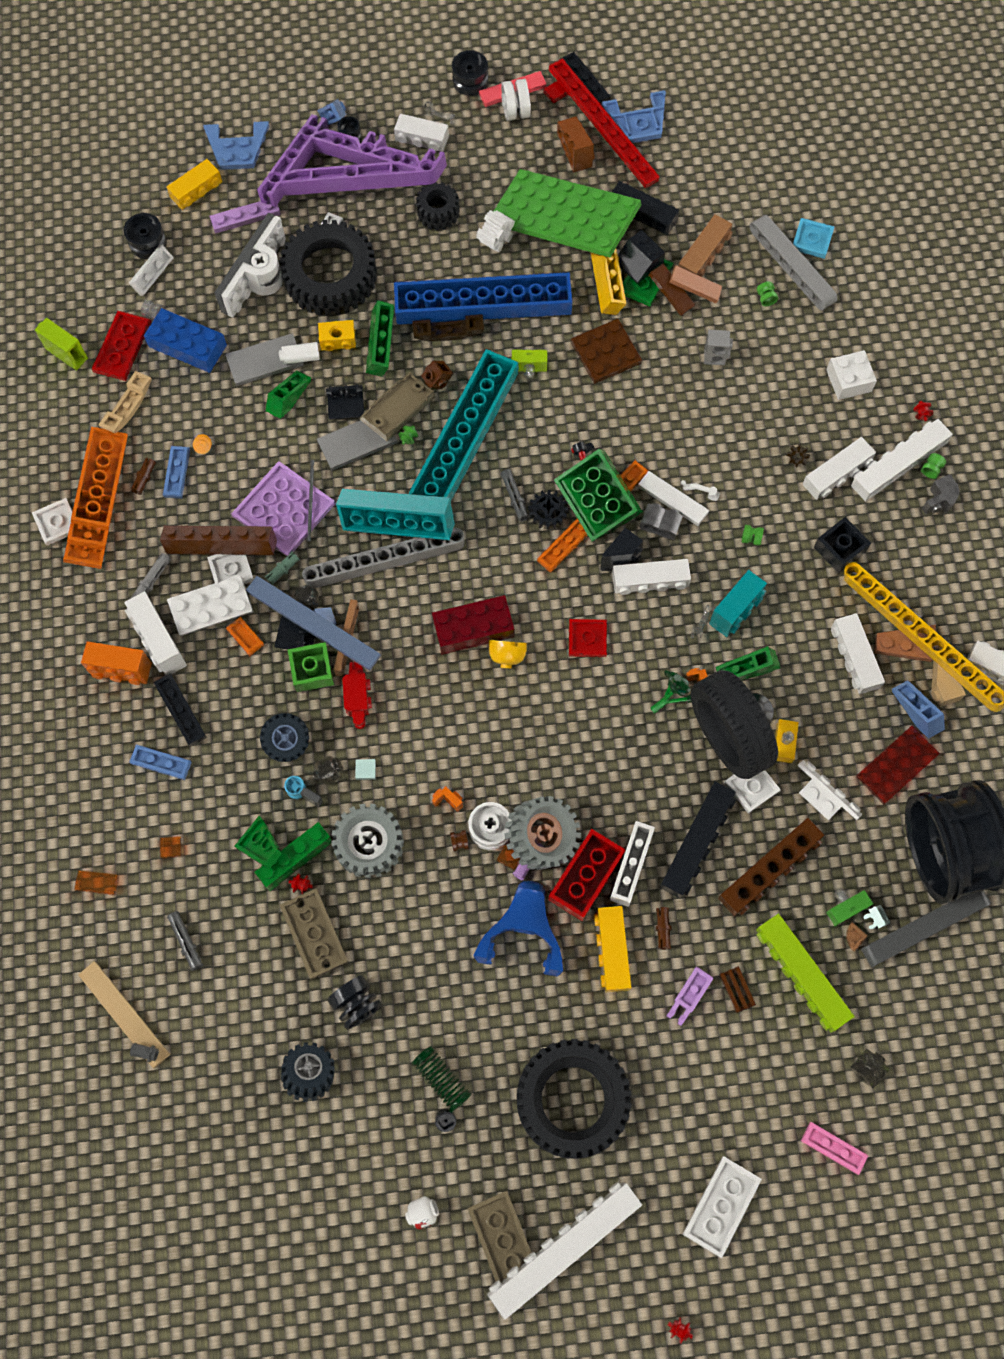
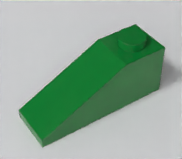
[265,370,312,419]
[716,646,781,680]

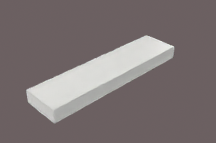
[638,471,709,526]

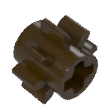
[786,443,810,467]

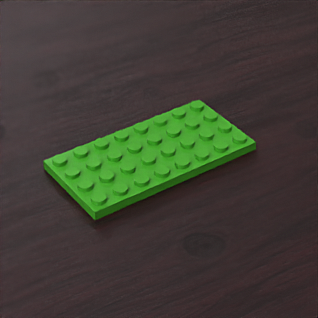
[493,169,641,257]

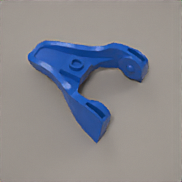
[473,881,563,977]

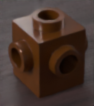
[421,360,453,389]

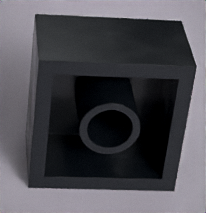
[814,517,871,574]

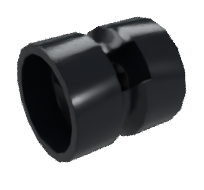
[338,116,362,143]

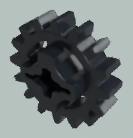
[528,490,569,530]

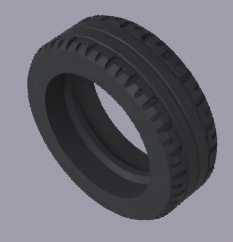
[691,670,778,779]

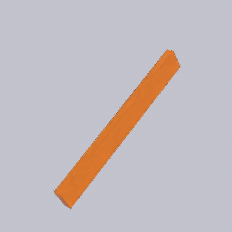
[537,460,648,573]

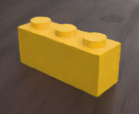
[166,159,222,210]

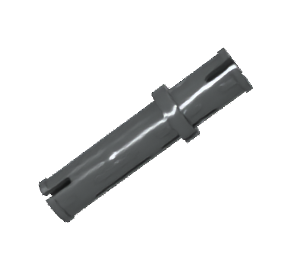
[501,469,529,522]
[167,911,203,971]

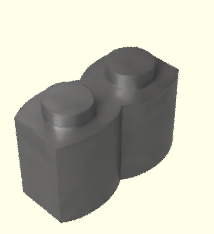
[639,503,683,540]

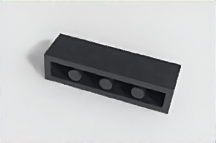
[612,181,679,236]

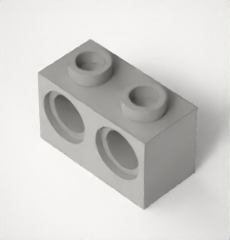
[704,329,733,366]

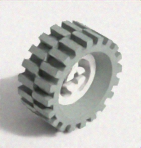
[331,804,404,878]

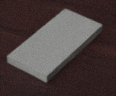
[225,333,304,387]
[317,421,398,471]

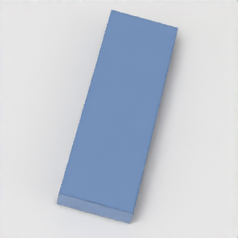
[163,446,190,499]
[129,744,192,780]

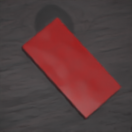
[91,311,152,381]

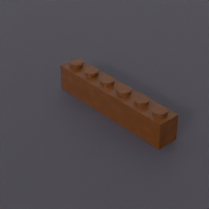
[160,525,277,555]

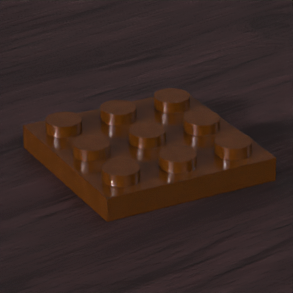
[571,319,642,384]

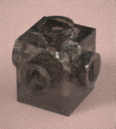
[851,1049,889,1088]

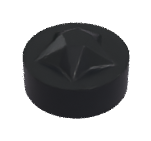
[435,1109,456,1132]

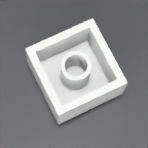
[826,350,877,400]

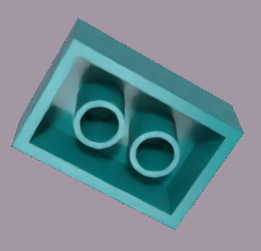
[709,570,767,637]

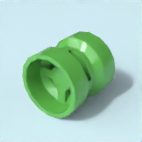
[756,281,779,307]
[921,453,946,479]
[741,524,764,546]

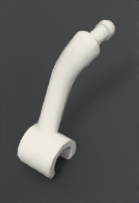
[681,480,720,501]

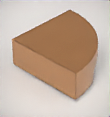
[846,922,868,951]

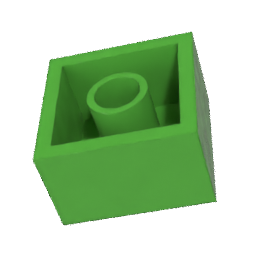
[288,642,335,692]

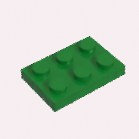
[623,259,674,307]

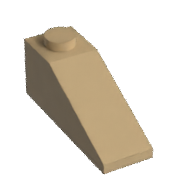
[931,646,966,707]

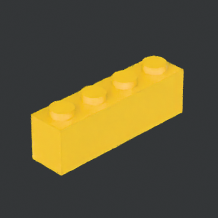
[591,249,626,315]
[594,906,631,993]

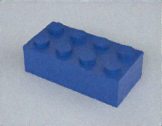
[144,308,227,373]

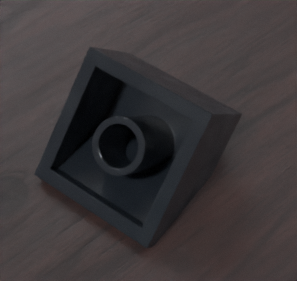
[618,230,665,284]
[600,528,643,572]

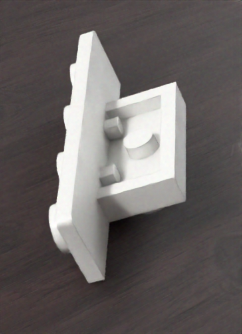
[798,760,862,820]

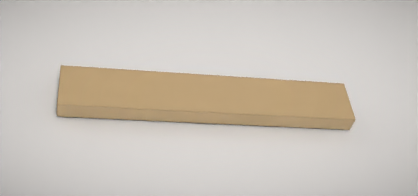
[78,961,171,1069]

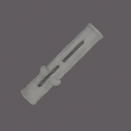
[130,553,171,599]

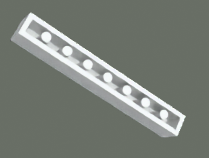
[487,1182,642,1320]

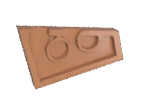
[874,624,936,662]

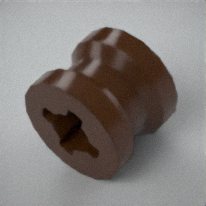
[450,830,469,852]

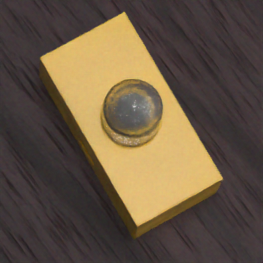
[775,719,799,763]

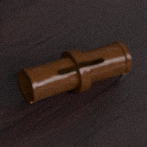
[130,458,156,495]
[655,907,672,950]

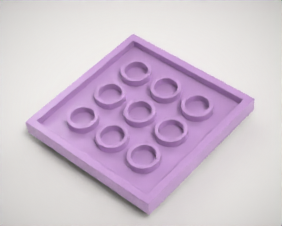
[231,461,335,556]

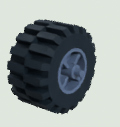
[260,713,309,762]

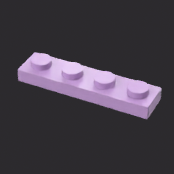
[210,199,281,234]

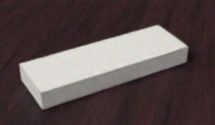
[129,245,173,296]

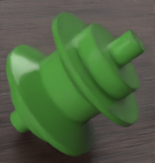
[398,426,419,445]

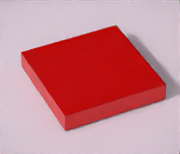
[569,619,607,657]

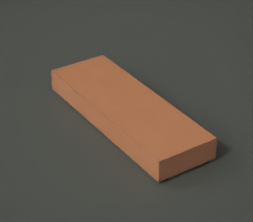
[669,265,722,303]

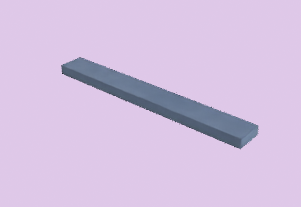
[246,576,381,671]

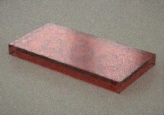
[856,726,940,805]

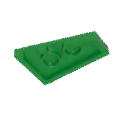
[234,816,282,869]

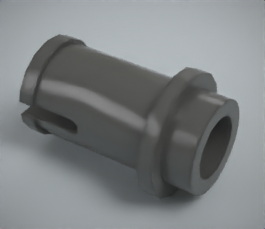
[130,1043,159,1062]

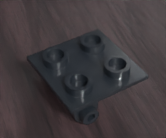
[326,384,364,420]
[274,615,315,650]

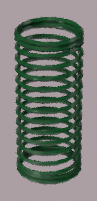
[411,1046,471,1112]

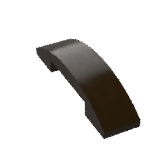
[413,314,484,341]

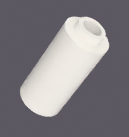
[279,342,320,364]

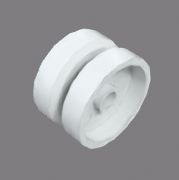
[501,79,531,121]
[468,802,512,851]

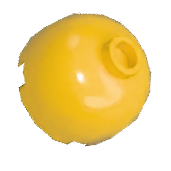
[489,640,527,669]

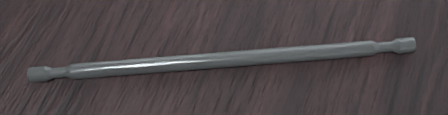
[307,460,314,542]

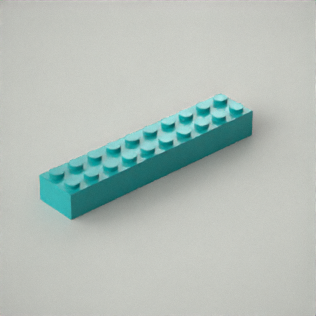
[408,349,518,501]

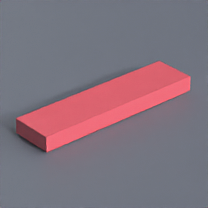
[479,71,547,107]

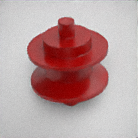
[913,401,934,422]
[289,873,313,894]
[667,1317,693,1344]

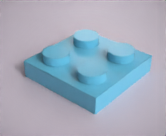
[793,218,834,259]

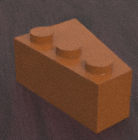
[557,116,595,173]

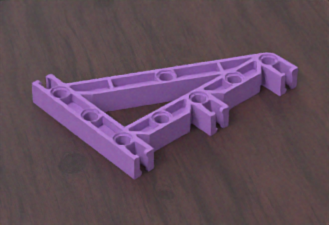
[257,114,447,207]

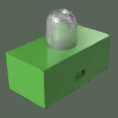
[826,888,873,926]

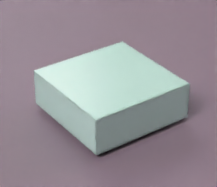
[355,759,376,780]

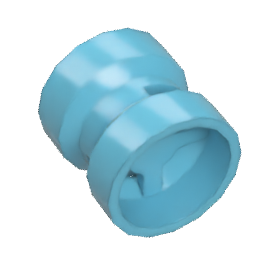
[284,776,306,800]

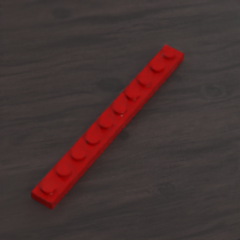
[549,58,660,189]

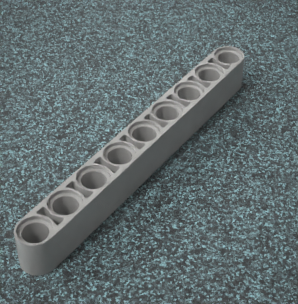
[302,528,465,589]

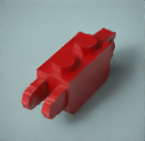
[342,662,372,730]

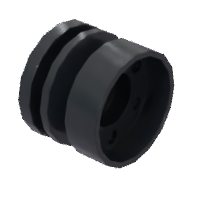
[327,975,382,1030]

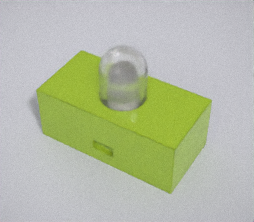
[512,350,547,379]

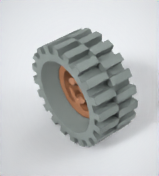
[504,796,581,870]

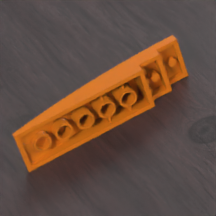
[63,426,128,569]

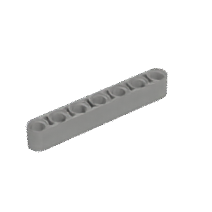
[749,215,838,310]

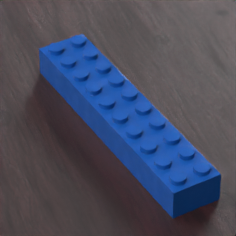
[394,272,572,325]

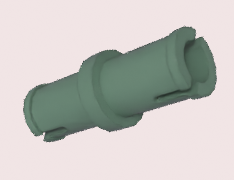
[265,552,300,585]

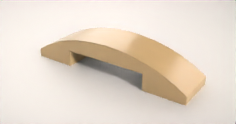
[99,371,152,433]

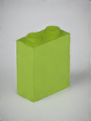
[35,317,88,371]

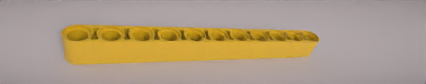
[844,562,1004,712]

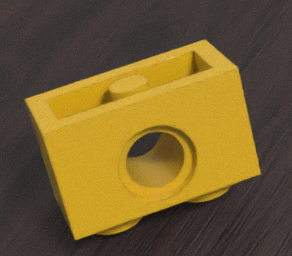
[318,320,356,351]

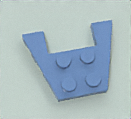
[602,90,666,143]
[204,121,270,170]

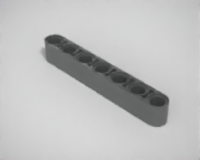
[861,890,992,968]

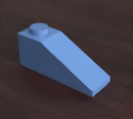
[317,99,346,125]
[892,680,945,739]

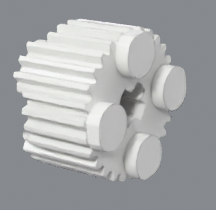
[476,210,515,252]

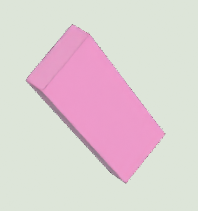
[801,1122,869,1175]

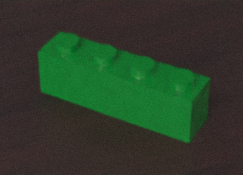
[366,300,394,377]
[254,822,332,892]

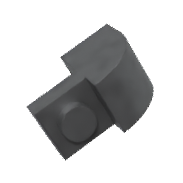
[922,474,959,515]

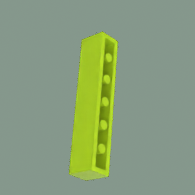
[756,913,855,1033]

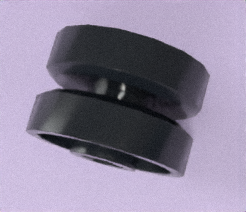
[452,50,488,96]
[123,213,167,259]

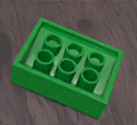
[554,448,643,542]

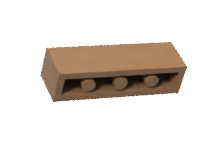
[678,214,733,277]

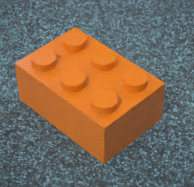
[81,641,152,685]

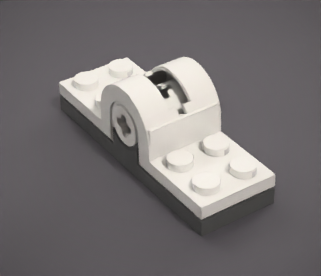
[214,212,286,318]

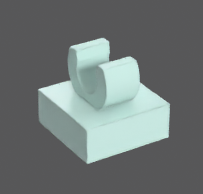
[863,905,891,929]

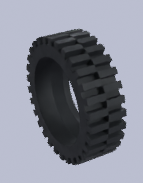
[280,220,377,316]
[517,1039,632,1159]

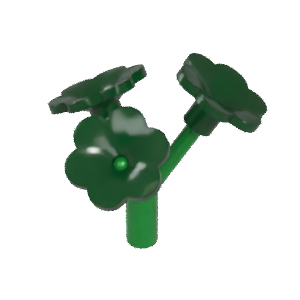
[650,670,691,713]

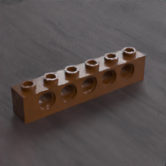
[718,818,824,916]

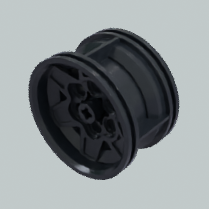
[905,780,1004,904]

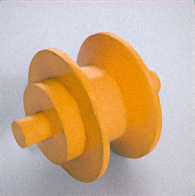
[193,434,212,454]

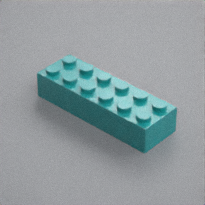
[336,489,455,540]

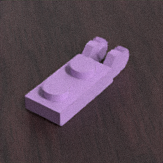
[667,966,713,1026]

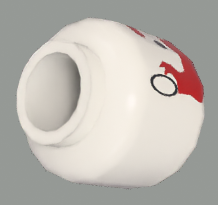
[405,1196,439,1230]

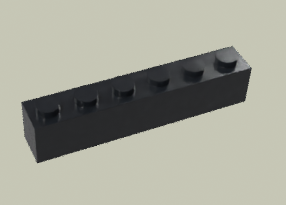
[659,781,737,899]

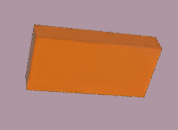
[226,616,264,657]

